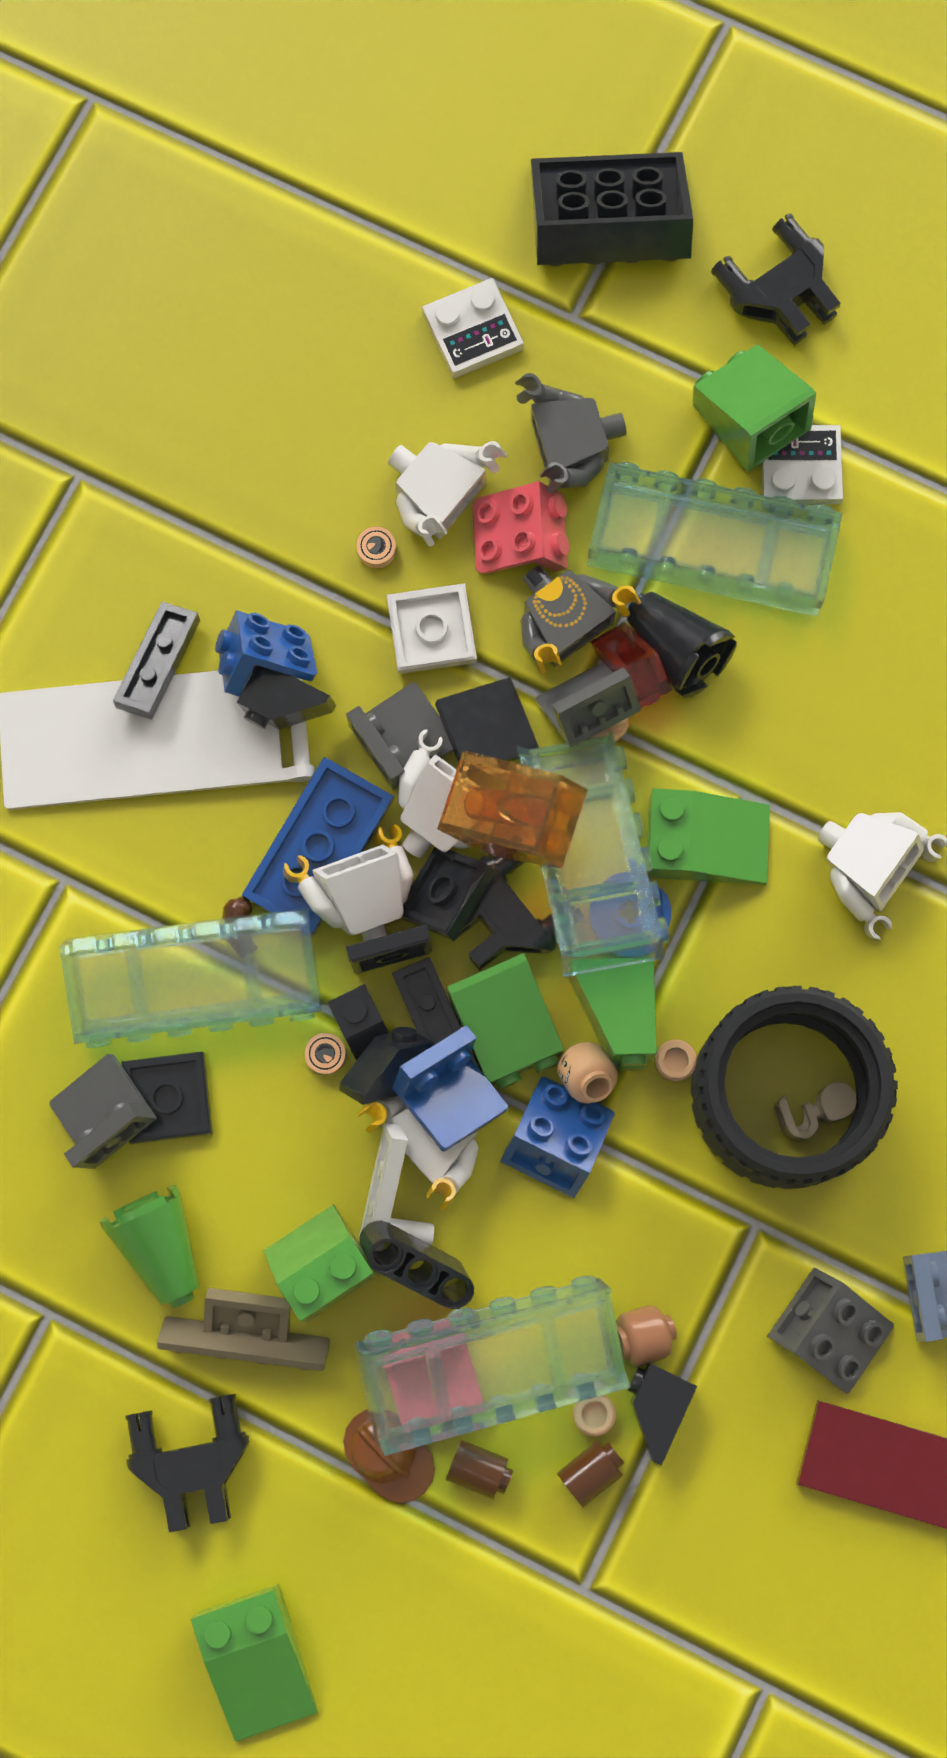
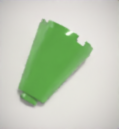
[100,1185,199,1308]

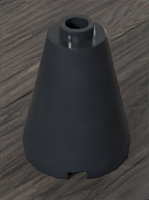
[627,592,737,698]

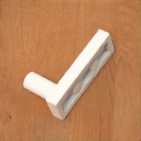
[359,1123,434,1251]

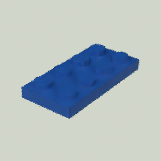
[242,757,394,937]

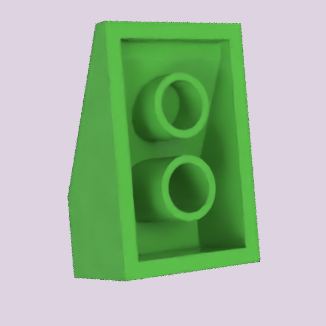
[645,788,770,885]
[191,1584,318,1742]

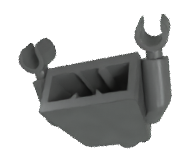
[515,373,627,494]

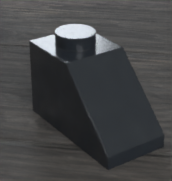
[237,665,337,730]
[328,984,388,1061]
[339,1027,434,1105]
[627,1363,697,1466]

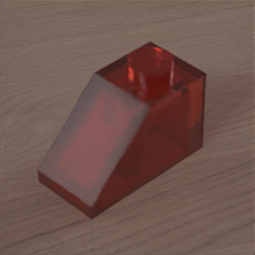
[590,622,672,709]

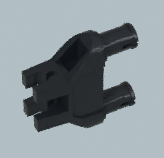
[711,213,841,346]
[456,836,585,971]
[125,1394,250,1533]

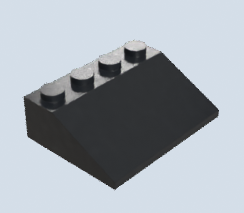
[531,152,693,266]

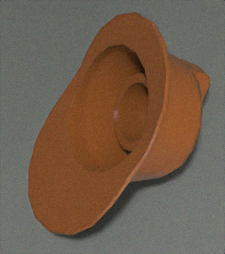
[343,1408,435,1503]

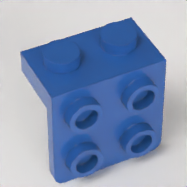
[215,610,317,697]

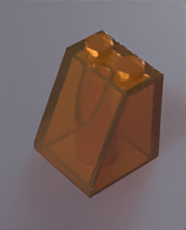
[437,751,588,868]

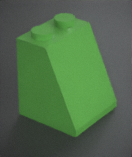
[693,344,816,473]
[447,953,564,1090]
[567,953,657,1071]
[263,1204,379,1321]

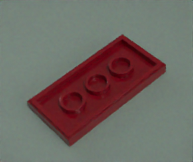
[796,1400,947,1529]

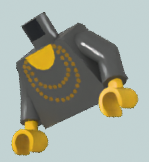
[520,565,641,674]

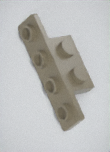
[157,1288,330,1371]

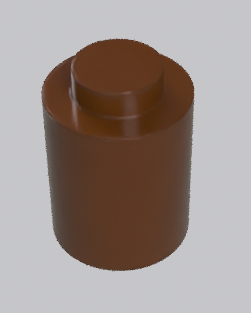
[445,1439,513,1499]
[557,1441,624,1508]

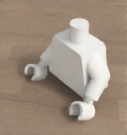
[388,441,508,547]
[398,729,523,858]
[818,812,947,940]

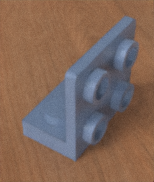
[903,1251,947,1342]

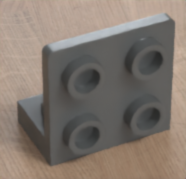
[536,663,641,748]
[346,682,453,791]
[49,1054,157,1169]
[767,1267,894,1393]

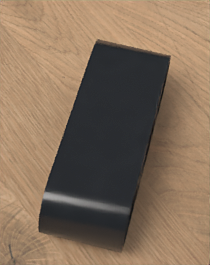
[360,1220,474,1309]

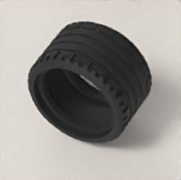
[691,986,898,1189]

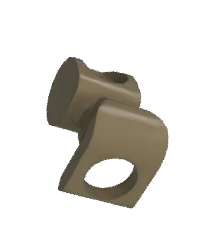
[774,1082,857,1142]

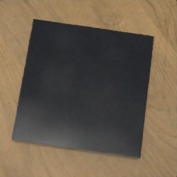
[435,677,540,776]
[401,847,497,941]
[346,924,433,974]
[121,1051,213,1144]

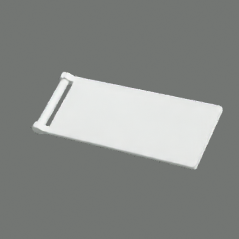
[0,667,315,810]

